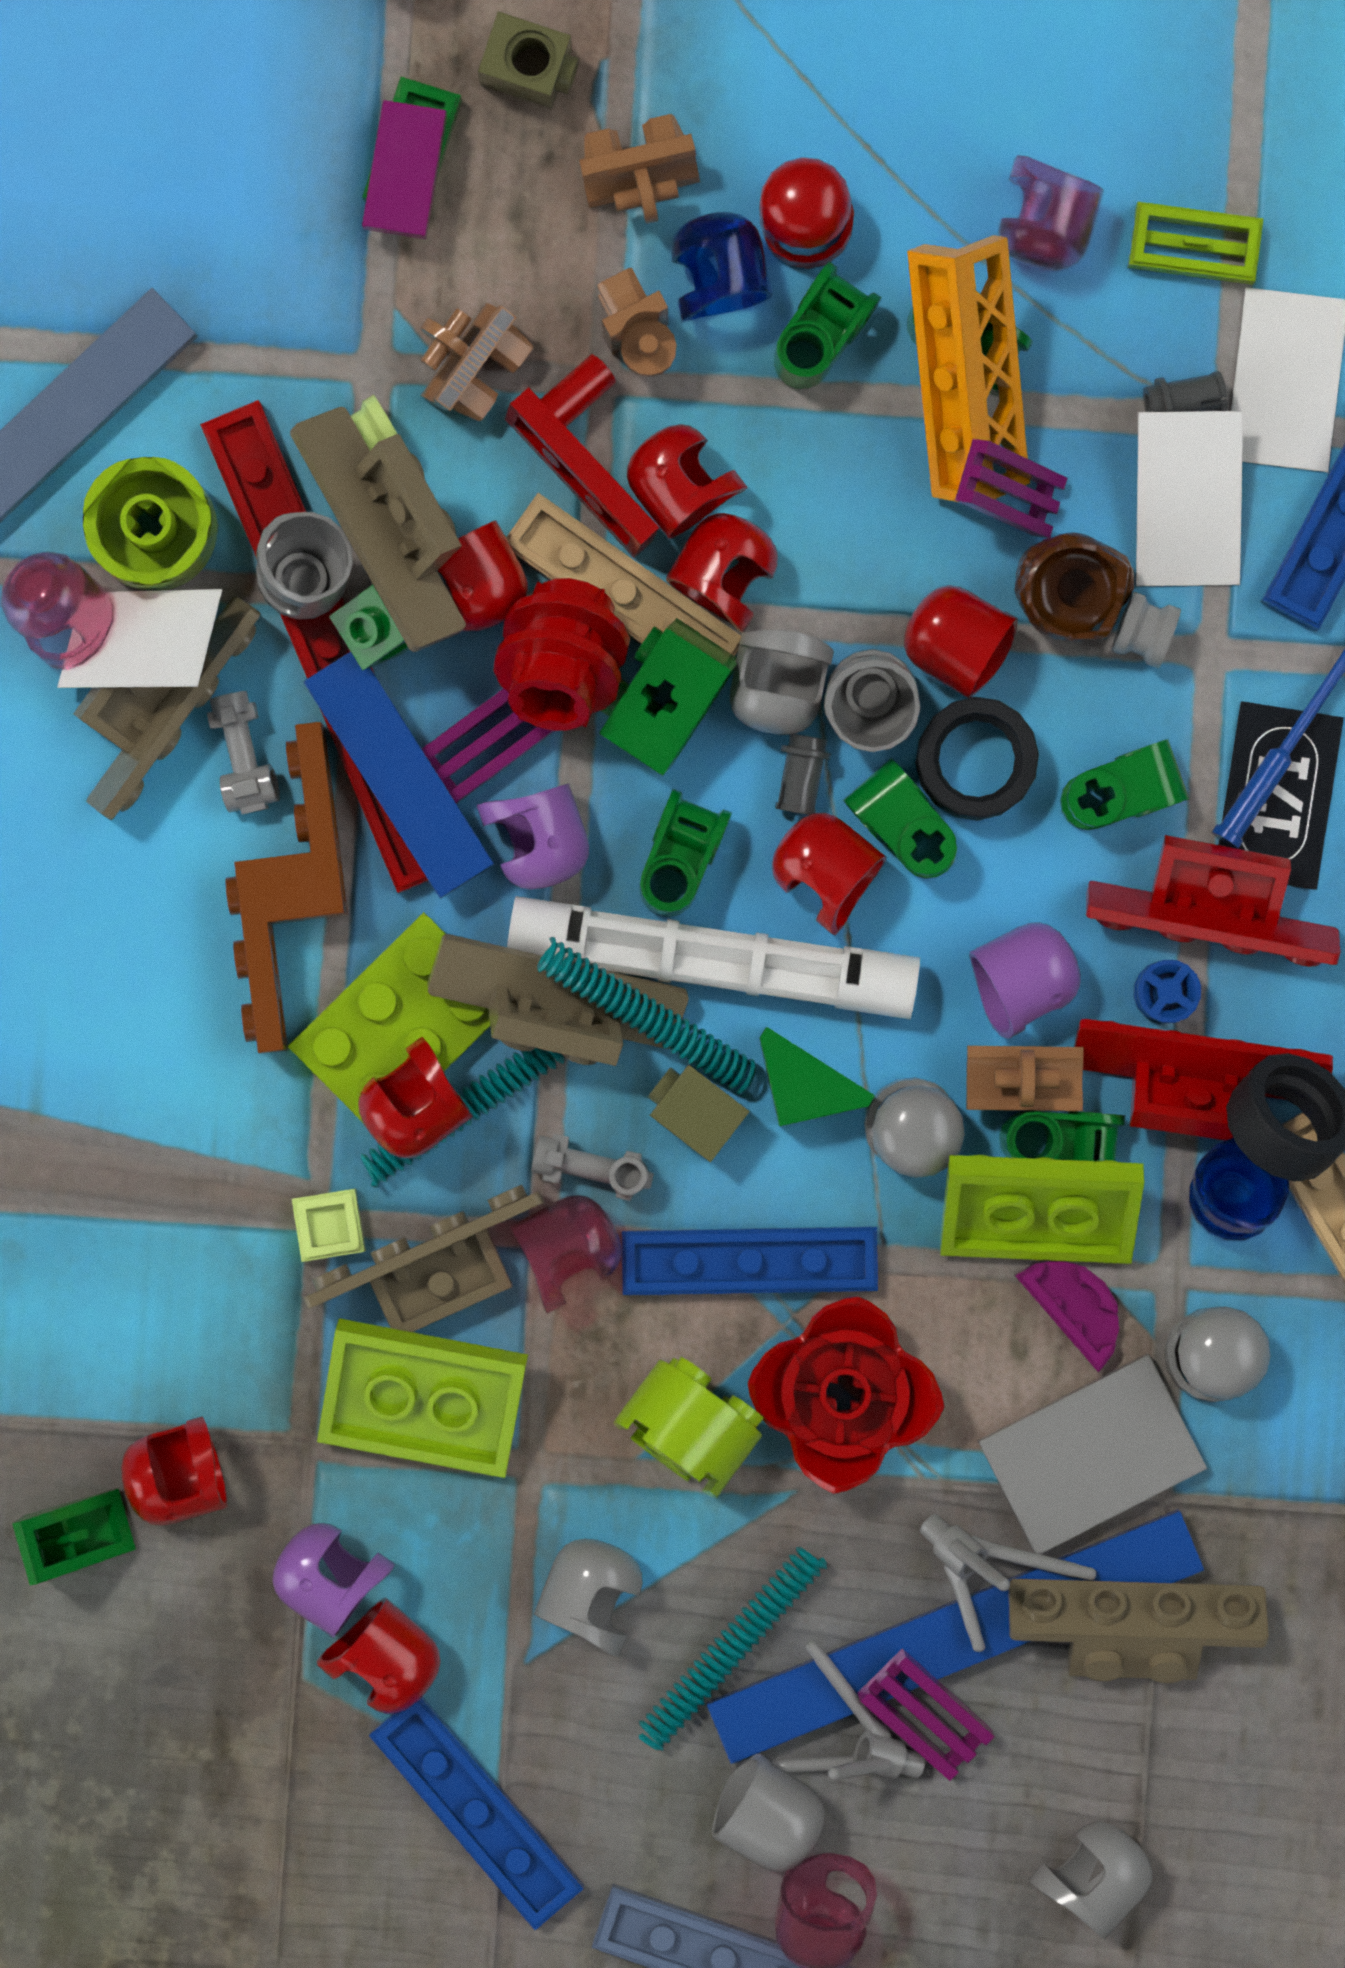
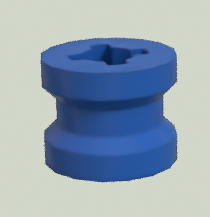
[1133,960,1201,1023]

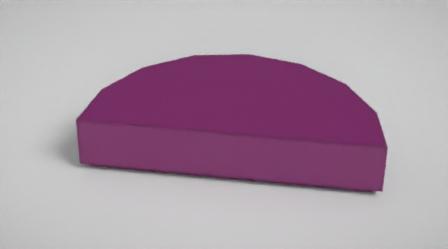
[1014,1261,1120,1373]

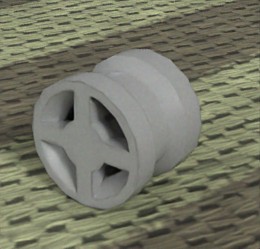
[1111,591,1181,669]

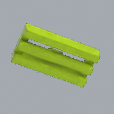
[1127,202,1264,285]

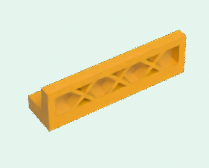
[907,235,1030,503]

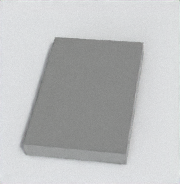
[977,1353,1207,1554]

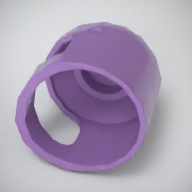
[477,783,589,890]
[969,922,1081,1039]
[273,1523,395,1639]

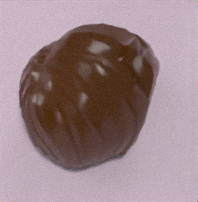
[1014,532,1134,642]

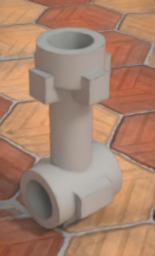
[207,691,280,815]
[531,1133,654,1201]

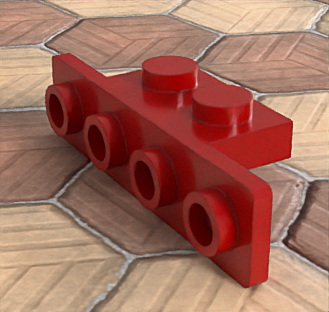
[1086,835,1341,967]
[1074,1019,1333,1142]

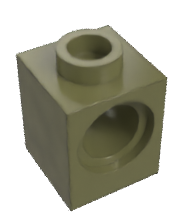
[478,11,580,109]
[648,1064,750,1162]

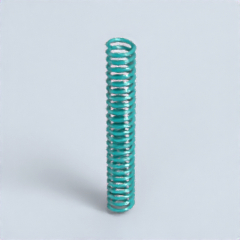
[537,937,756,1094]
[360,1048,565,1188]
[639,1547,827,1751]

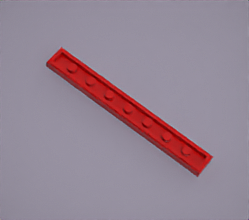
[200,400,429,894]

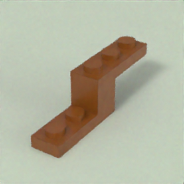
[225,722,349,1054]

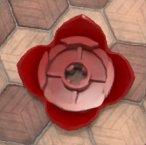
[747,1296,945,1494]

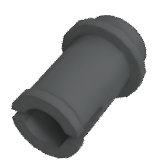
[1143,371,1228,412]
[775,734,831,815]

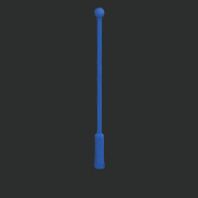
[1211,649,1345,849]

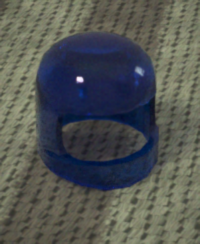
[670,212,773,323]
[1189,1138,1289,1242]

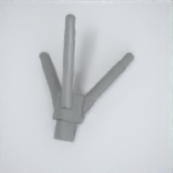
[920,1514,1096,1652]
[772,1640,925,1780]

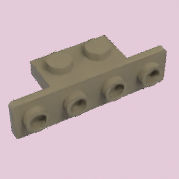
[290,407,466,652]
[73,596,261,820]
[427,934,689,1066]
[303,1184,545,1332]
[1008,1579,1269,1683]

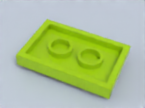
[287,912,490,1124]
[940,1155,1144,1264]
[317,1318,528,1478]

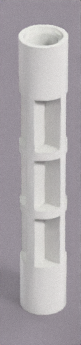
[507,896,920,1019]

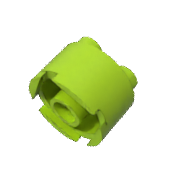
[83,457,219,591]
[613,1357,763,1499]

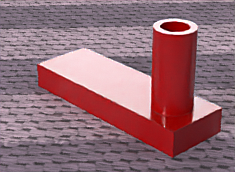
[505,354,659,558]

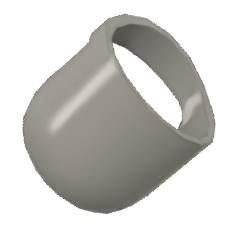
[256,512,353,619]
[730,630,834,735]
[824,649,920,752]
[864,1077,965,1178]
[1164,1306,1271,1402]
[534,1538,643,1657]
[712,1754,825,1872]
[1029,1822,1153,1940]

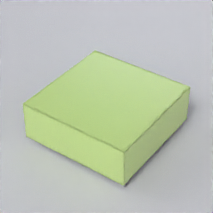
[292,1188,366,1262]

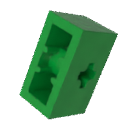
[599,618,737,776]

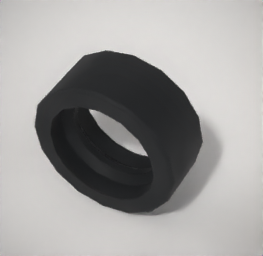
[915,697,1039,821]
[1226,1053,1345,1182]

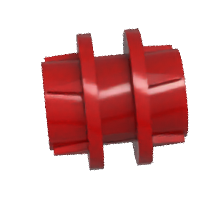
[493,578,630,731]

